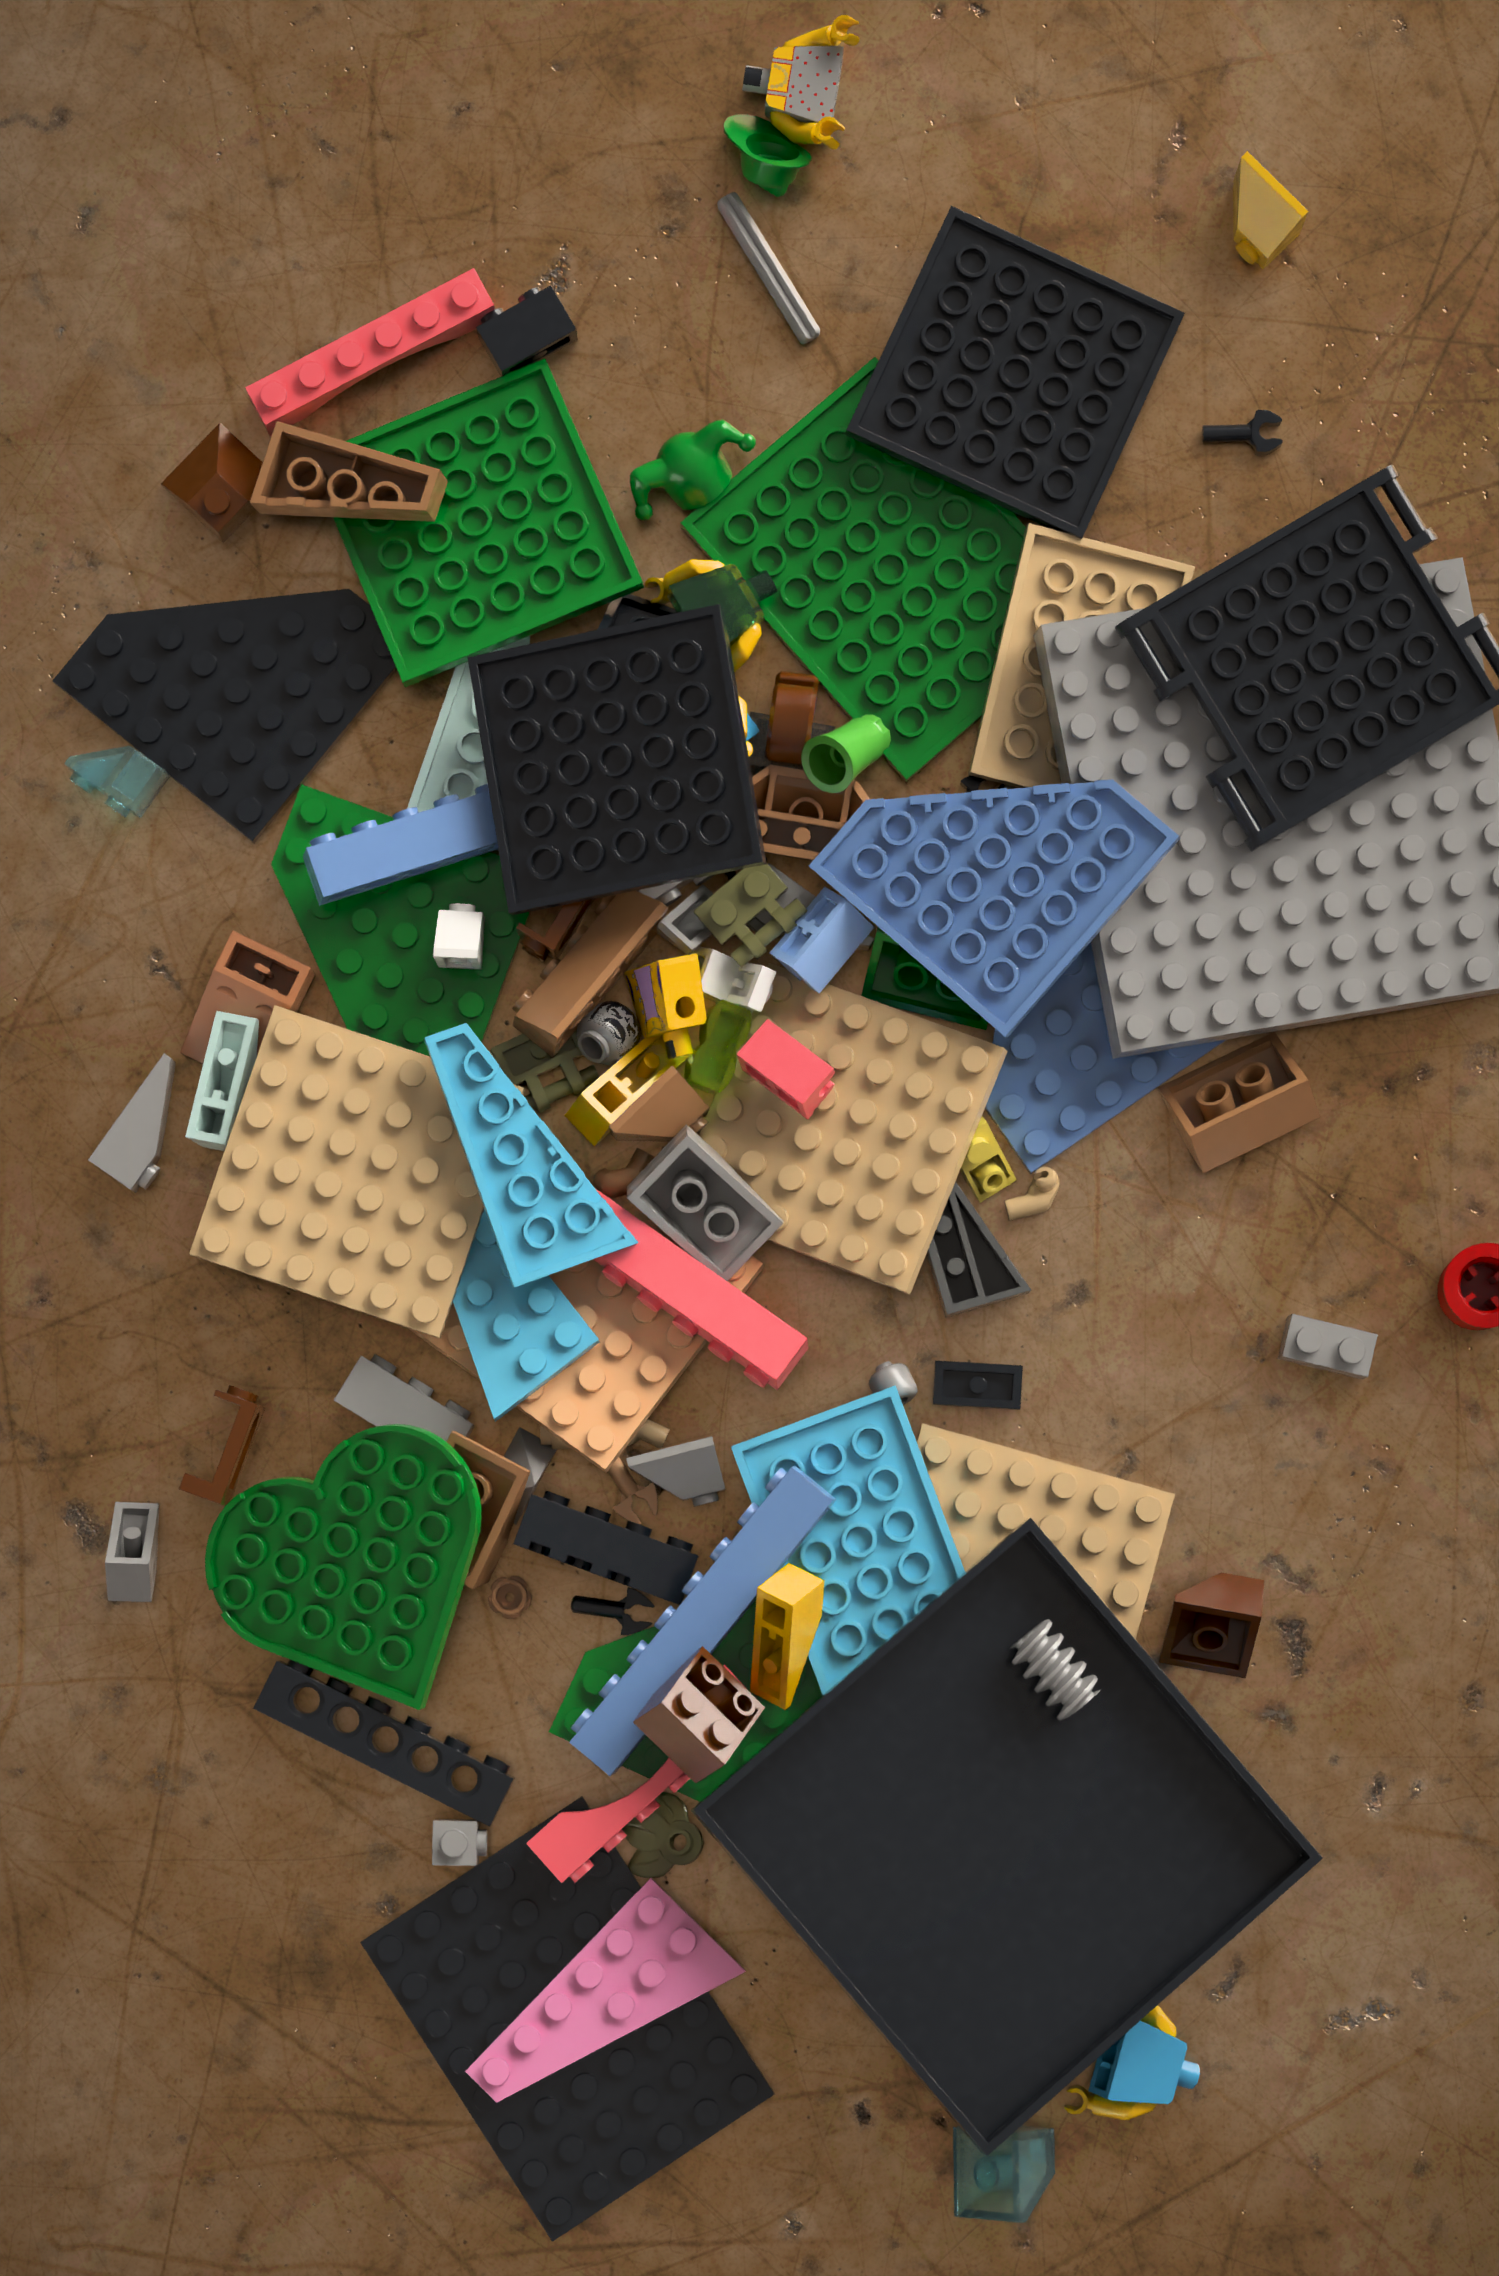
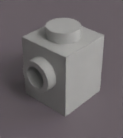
[432,1819,487,1866]

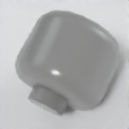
[869,1361,918,1405]

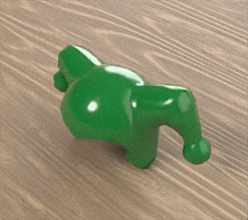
[630,419,756,521]

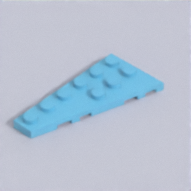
[424,1023,639,1288]
[453,1209,600,1422]

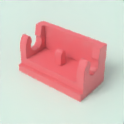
[737,1019,835,1120]

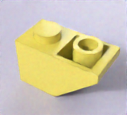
[960,1116,1017,1203]

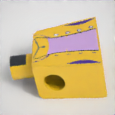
[624,953,707,1059]

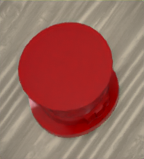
[1437,1243,1499,1330]

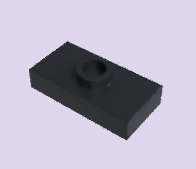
[933,1360,1023,1410]

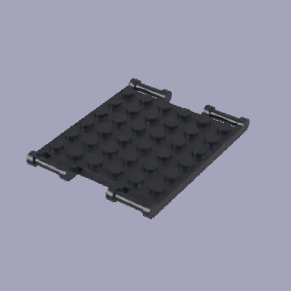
[1115,464,1499,852]

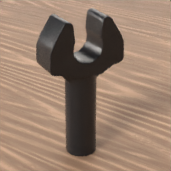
[1202,410,1283,456]

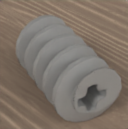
[1009,1619,1100,1721]

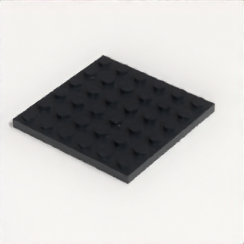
[845,206,1185,539]
[467,604,767,915]

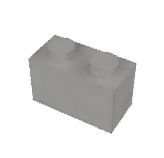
[1277,1314,1378,1379]

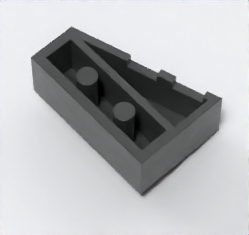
[927,1181,1031,1318]

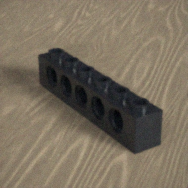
[253,1659,515,1827]

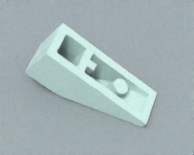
[185,1011,259,1151]

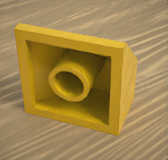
[1233,151,1309,269]

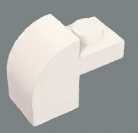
[691,947,777,1013]

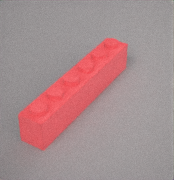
[587,1188,808,1390]

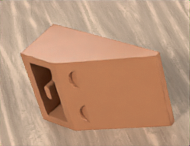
[180,930,315,1064]

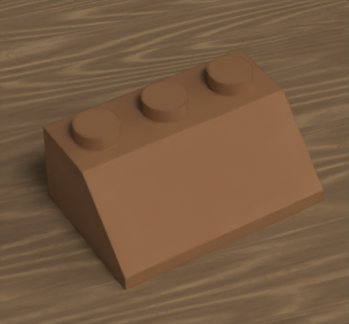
[1158,1032,1320,1173]

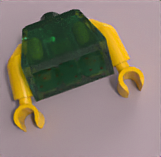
[645,559,777,672]

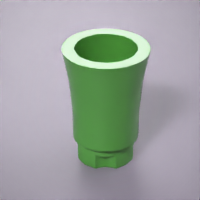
[801,715,891,793]

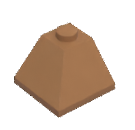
[609,1066,709,1142]

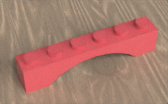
[245,268,495,436]
[526,1664,748,1883]

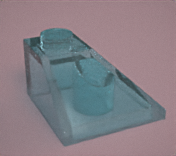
[953,2126,1055,2223]

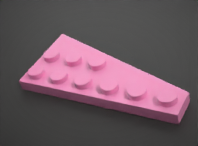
[465,1878,746,2103]

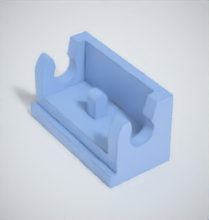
[770,887,874,994]

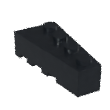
[513,1491,699,1605]

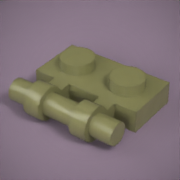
[693,864,808,968]
[490,1029,599,1113]

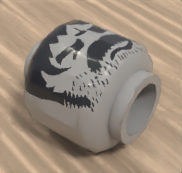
[576,1001,641,1065]

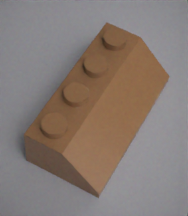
[512,891,668,1058]

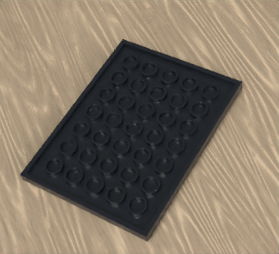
[360,1796,775,2242]

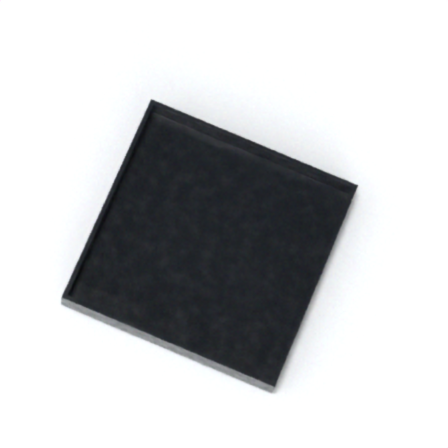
[691,1518,1323,2156]

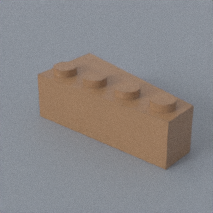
[250,421,448,522]

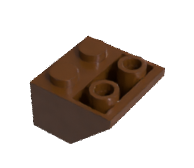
[633,1646,765,1783]

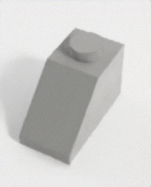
[105,1502,159,1602]

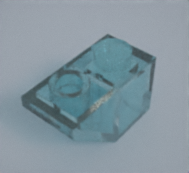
[64,746,170,819]

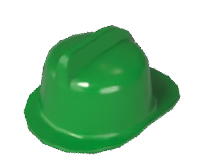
[723,114,812,197]

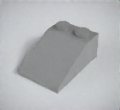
[627,1124,784,1281]

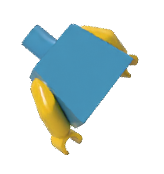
[1064,2005,1200,2120]

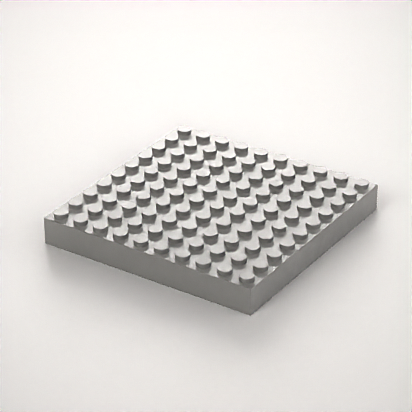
[1033,557,1499,1059]

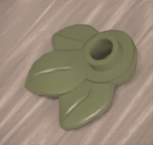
[622,1792,703,1878]

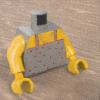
[742,15,859,150]

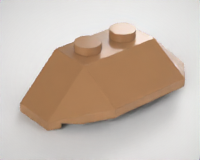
[752,765,870,860]

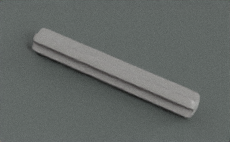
[717,192,820,344]

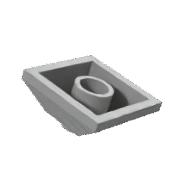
[626,1436,726,1507]

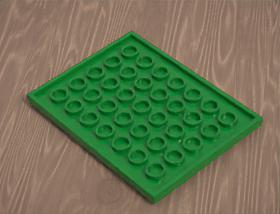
[680,357,1026,782]

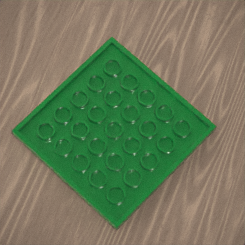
[333,358,644,687]

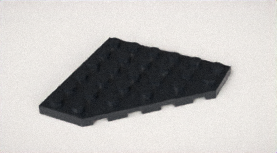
[52,589,397,843]

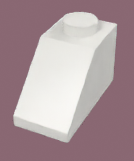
[433,903,485,970]

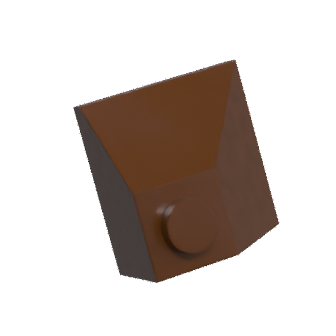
[161,423,263,543]
[1159,1572,1264,1678]

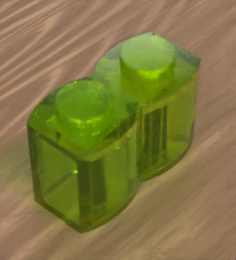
[684,999,752,1094]

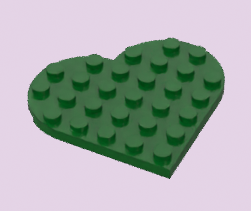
[205,1424,482,1710]

